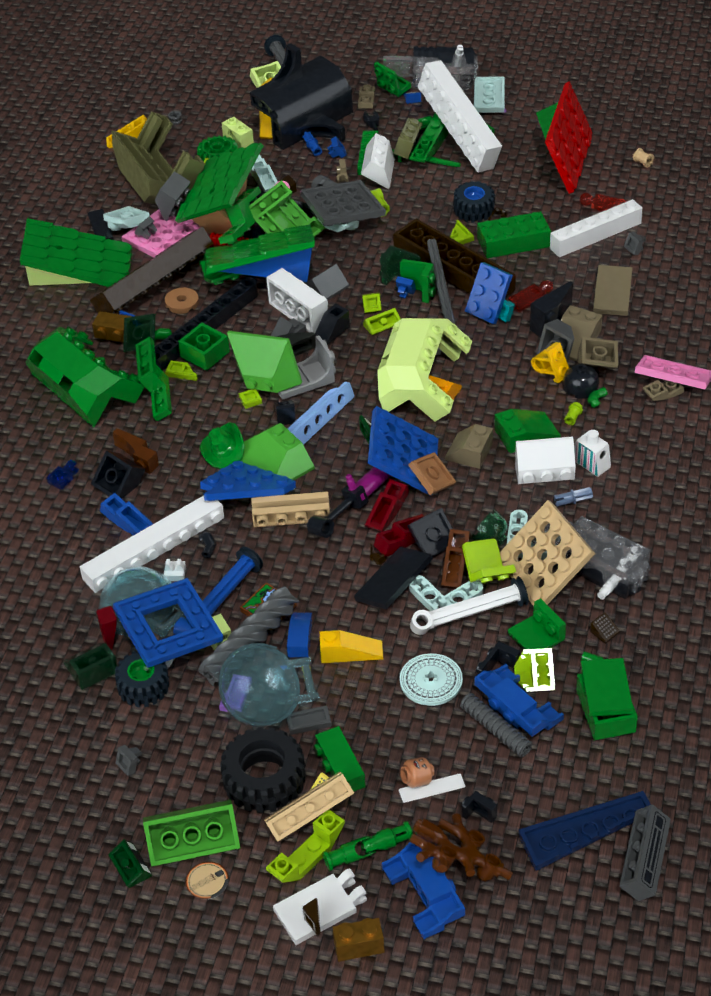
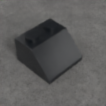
[91,451,146,499]

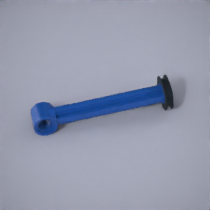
[173,547,263,635]

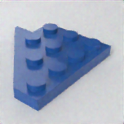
[200,461,296,501]

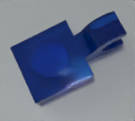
[46,460,79,490]

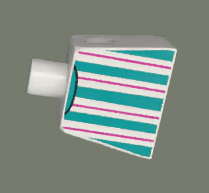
[574,430,611,477]

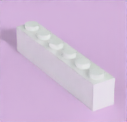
[550,199,643,257]

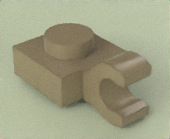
[336,159,349,183]

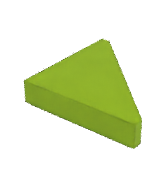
[450,220,474,245]

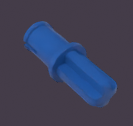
[303,132,322,156]

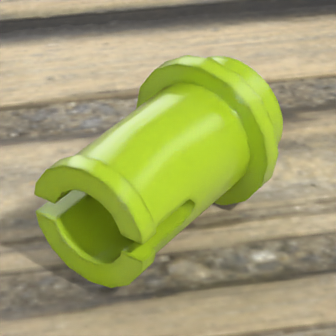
[564,402,583,425]

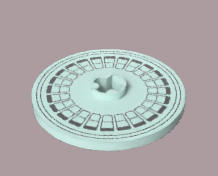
[400,653,463,706]

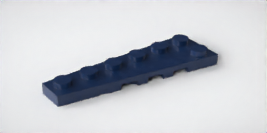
[518,791,651,871]

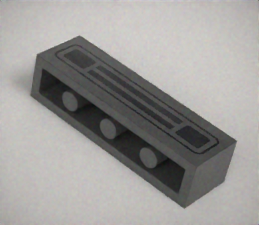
[619,804,671,901]

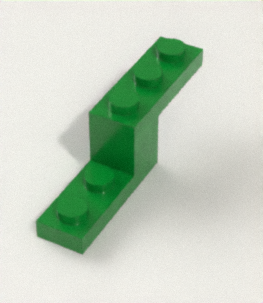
[218,186,261,245]
[135,337,172,421]

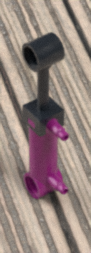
[307,456,404,538]

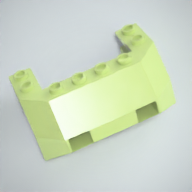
[377,318,472,422]

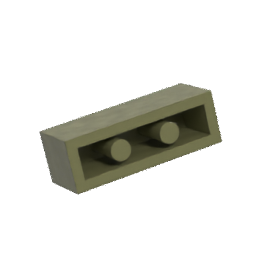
[393,118,422,159]

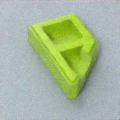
[165,360,198,381]

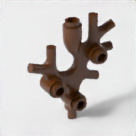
[409,813,513,881]

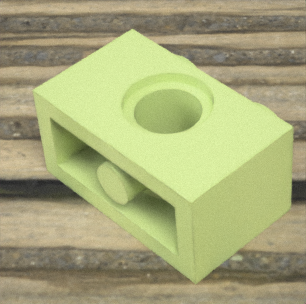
[222,117,254,148]

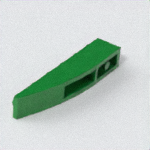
[410,112,449,163]

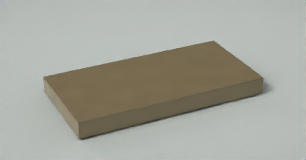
[593,265,633,316]

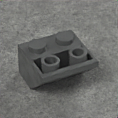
[155,171,191,221]

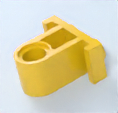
[531,342,569,383]

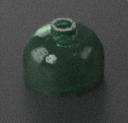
[470,509,508,546]

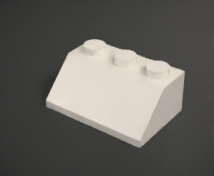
[361,133,395,189]
[515,436,576,484]

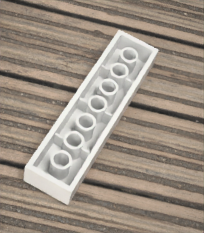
[418,60,502,173]

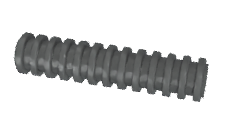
[460,693,532,757]

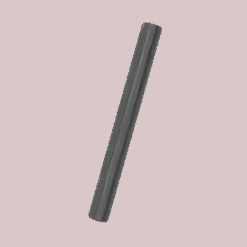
[427,238,455,324]

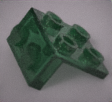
[380,246,421,285]

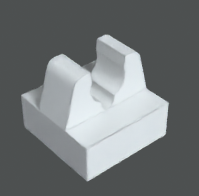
[164,559,186,581]

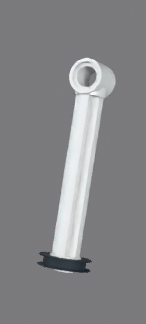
[410,576,529,635]

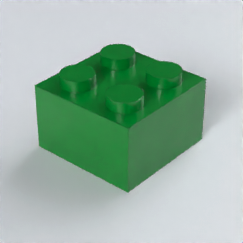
[178,323,230,371]

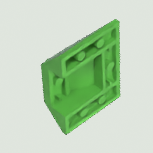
[249,180,325,237]
[227,331,302,393]
[241,423,315,480]

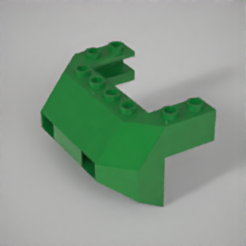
[25,327,145,428]

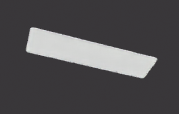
[399,774,465,803]

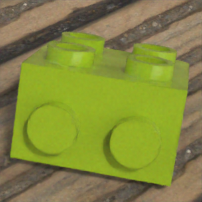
[462,539,516,584]

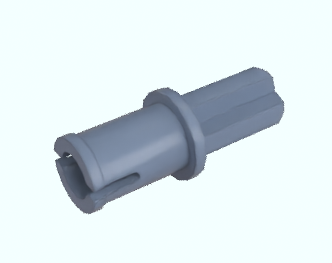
[554,487,593,507]

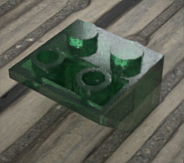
[63,643,117,690]

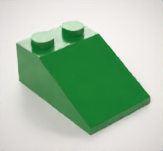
[494,409,561,454]

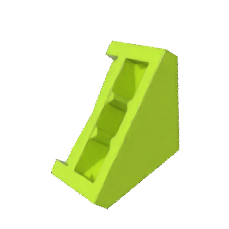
[514,648,555,692]

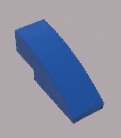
[100,493,153,536]
[287,613,312,657]

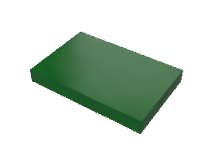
[580,658,633,716]

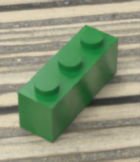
[313,726,366,791]

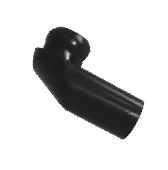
[199,532,217,558]

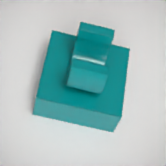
[499,300,516,322]

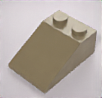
[561,305,602,362]

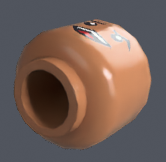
[400,757,434,788]

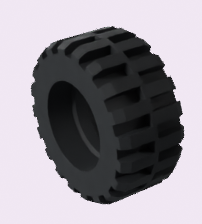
[220,727,306,813]

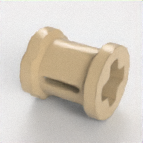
[633,148,654,168]

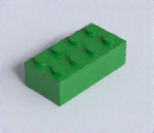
[477,212,551,259]

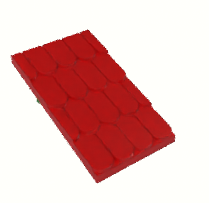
[536,81,593,194]

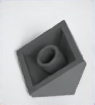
[304,264,349,301]

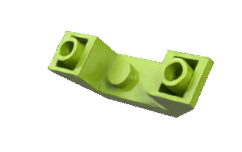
[266,809,345,883]

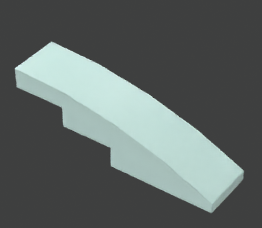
[250,154,278,192]

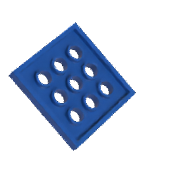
[368,406,438,496]

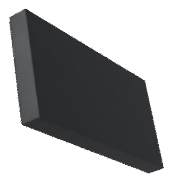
[354,547,433,610]

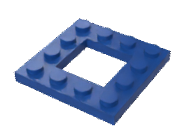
[113,578,223,668]

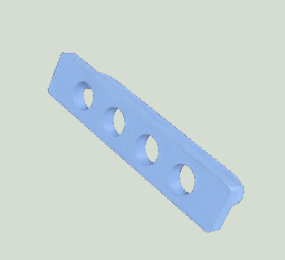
[287,382,355,445]

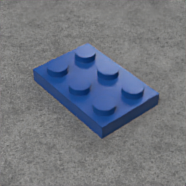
[465,262,513,324]

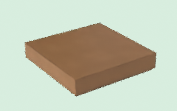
[408,452,456,495]

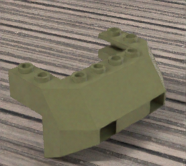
[112,111,205,205]

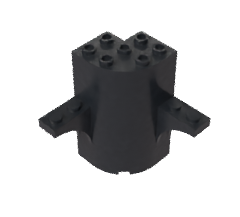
[250,43,353,150]

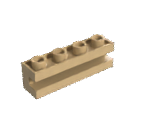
[251,492,330,527]
[264,771,354,842]

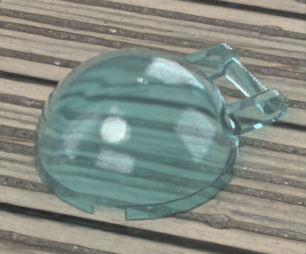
[99,566,185,638]
[218,643,320,727]

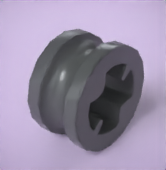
[168,111,182,125]

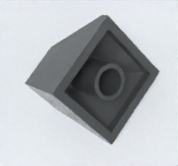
[537,319,574,363]

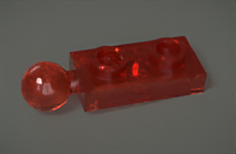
[580,193,628,211]
[508,280,553,312]

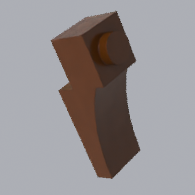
[112,428,159,474]
[441,529,471,588]

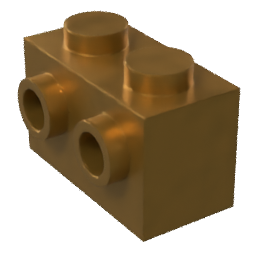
[92,311,134,343]
[332,918,385,962]

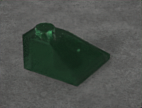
[123,314,156,353]

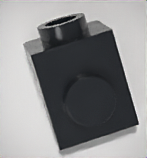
[461,791,497,823]

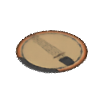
[185,862,229,899]

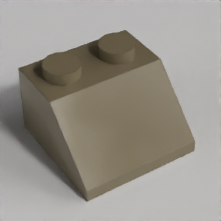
[578,337,618,369]
[445,424,493,469]

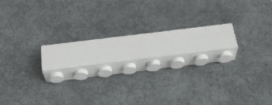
[80,496,224,593]

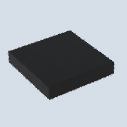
[407,508,453,557]

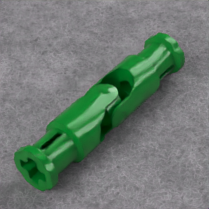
[322,821,413,871]

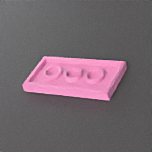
[635,355,711,389]

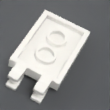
[273,868,367,945]

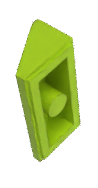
[363,308,401,335]

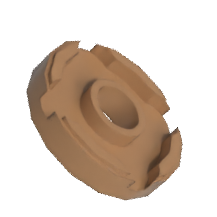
[165,287,199,314]

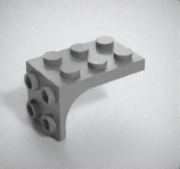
[278,335,336,400]

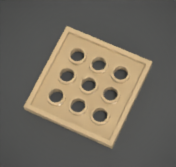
[500,500,596,606]

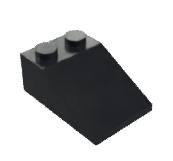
[530,281,573,338]

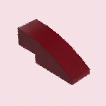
[365,479,409,532]
[374,514,424,557]

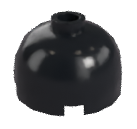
[563,364,599,399]

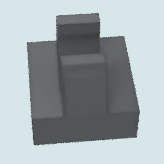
[134,216,157,239]
[624,232,646,255]
[116,745,142,776]

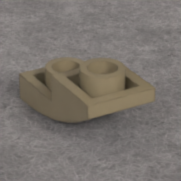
[358,85,375,109]
[643,380,684,401]

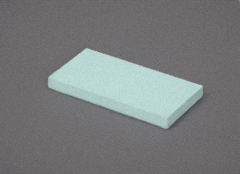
[474,77,505,113]

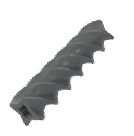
[198,586,300,687]

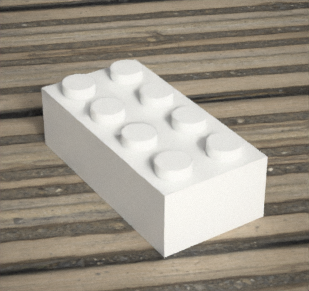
[266,268,328,333]

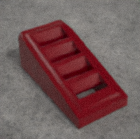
[96,606,117,651]

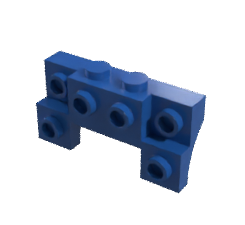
[475,664,564,737]
[382,842,465,939]

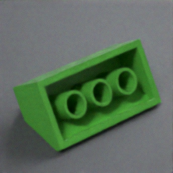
[143,800,240,867]

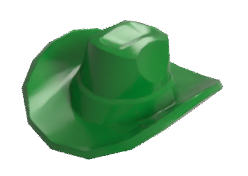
[200,423,245,469]

